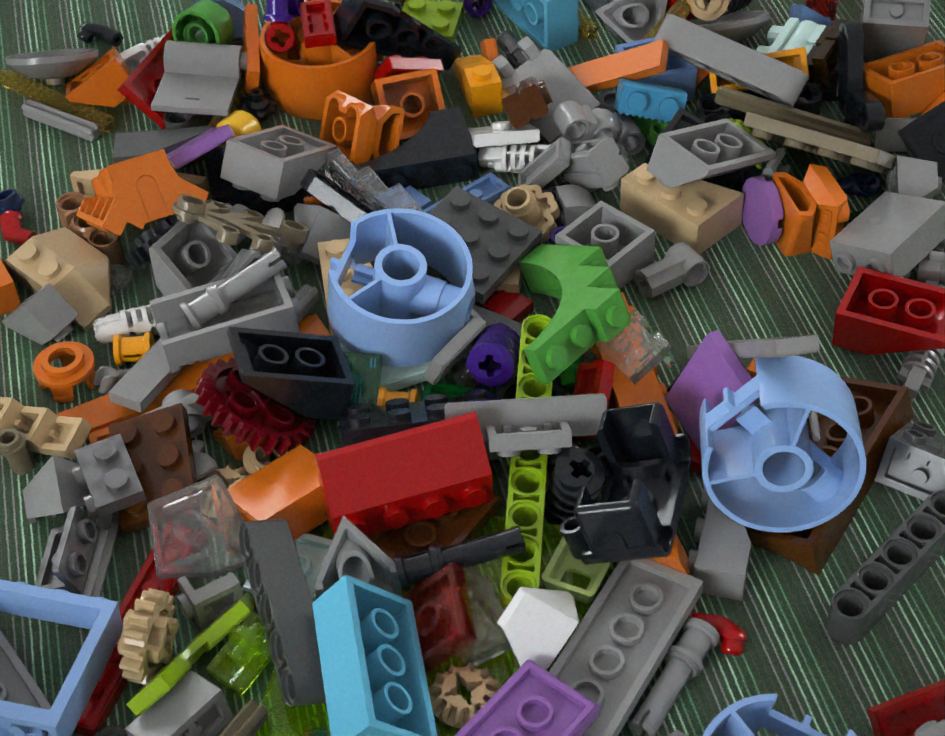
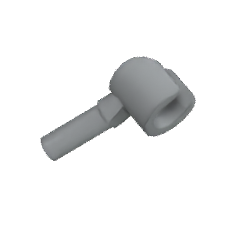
[93,366,131,394]

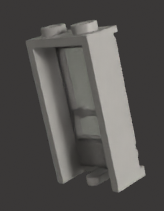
[149,265,303,373]

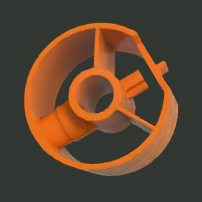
[259,0,383,120]

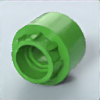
[172,0,234,45]

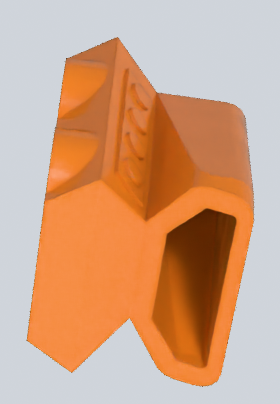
[319,90,405,166]
[772,164,850,260]

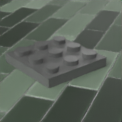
[426,186,542,304]

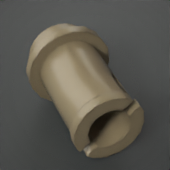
[0,428,35,475]

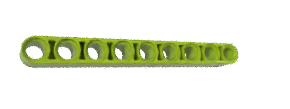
[500,314,553,614]

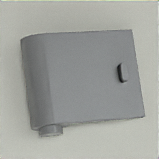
[151,40,247,116]

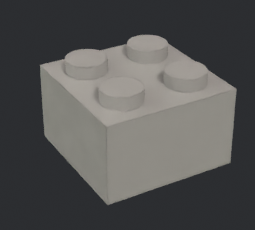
[555,201,655,289]

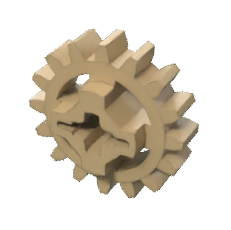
[117,588,179,685]

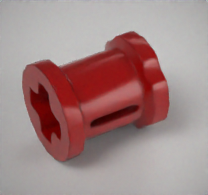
[266,21,294,52]

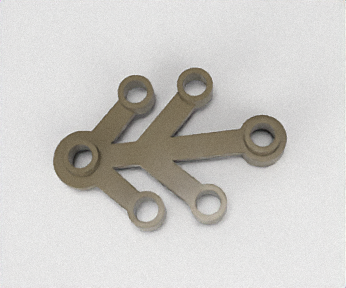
[171,194,309,253]

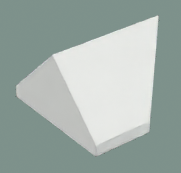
[497,587,579,671]

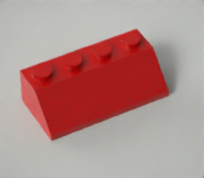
[315,412,494,536]

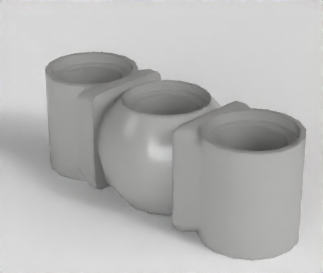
[553,100,646,156]

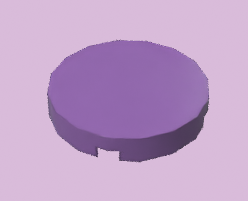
[742,175,784,246]

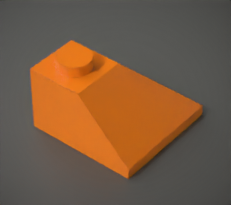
[65,47,132,107]

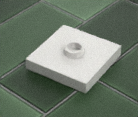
[468,121,540,148]

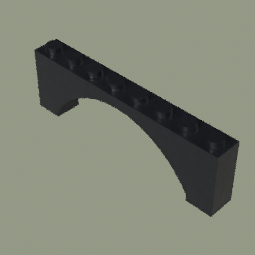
[205,106,478,216]

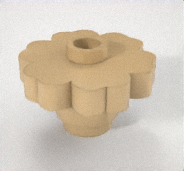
[494,184,561,243]

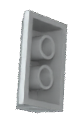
[647,118,776,188]

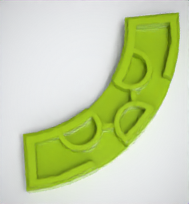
[126,592,256,716]

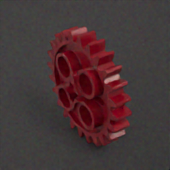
[195,358,317,456]

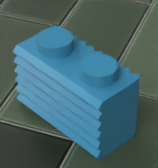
[614,78,688,123]

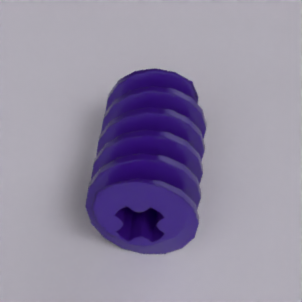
[466,323,521,387]

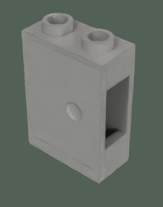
[860,0,931,61]
[829,191,945,278]

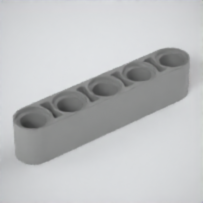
[653,14,809,107]

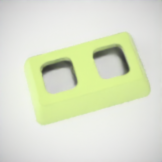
[542,537,612,604]

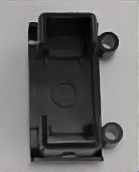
[560,402,692,565]

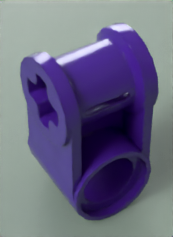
[263,0,304,21]

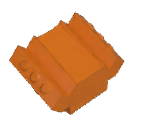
[76,149,209,236]

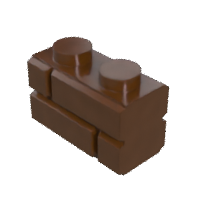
[501,76,553,129]

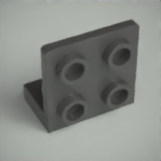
[874,421,945,501]

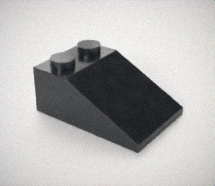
[227,327,356,420]

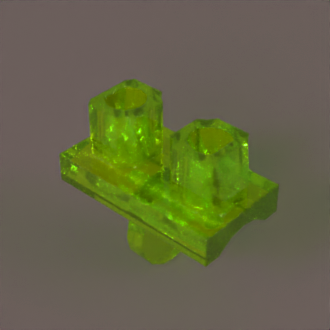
[206,612,272,696]

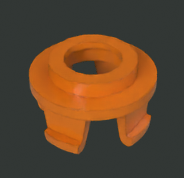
[33,341,97,403]

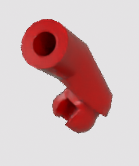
[0,210,37,246]
[692,612,747,656]

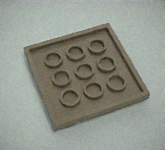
[743,112,896,175]

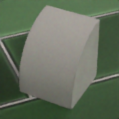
[556,184,596,226]

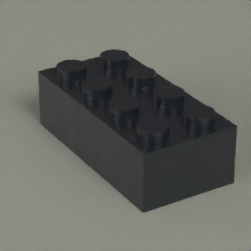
[339,389,505,460]

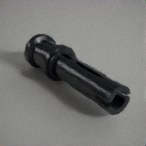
[394,525,527,592]

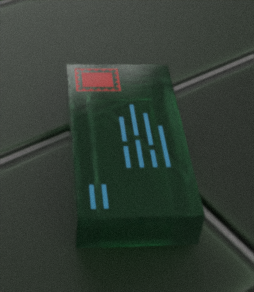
[337,352,383,428]

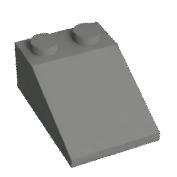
[220,125,337,202]

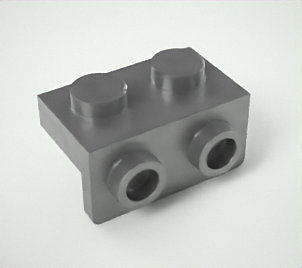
[72,434,146,530]
[34,506,100,594]

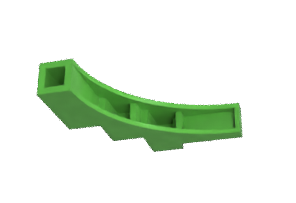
[518,244,632,384]

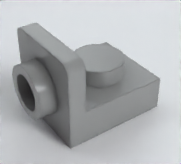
[176,572,243,631]

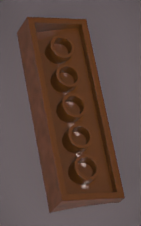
[744,376,913,576]

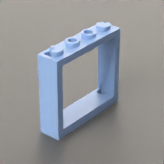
[0,579,123,736]

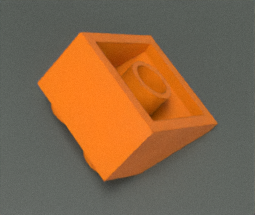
[370,67,446,141]

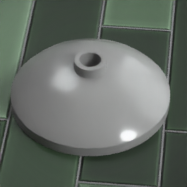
[688,10,770,42]
[5,48,99,85]

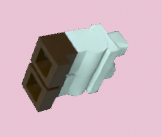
[756,17,849,85]

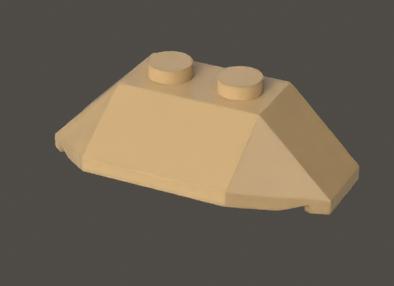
[3,227,112,332]

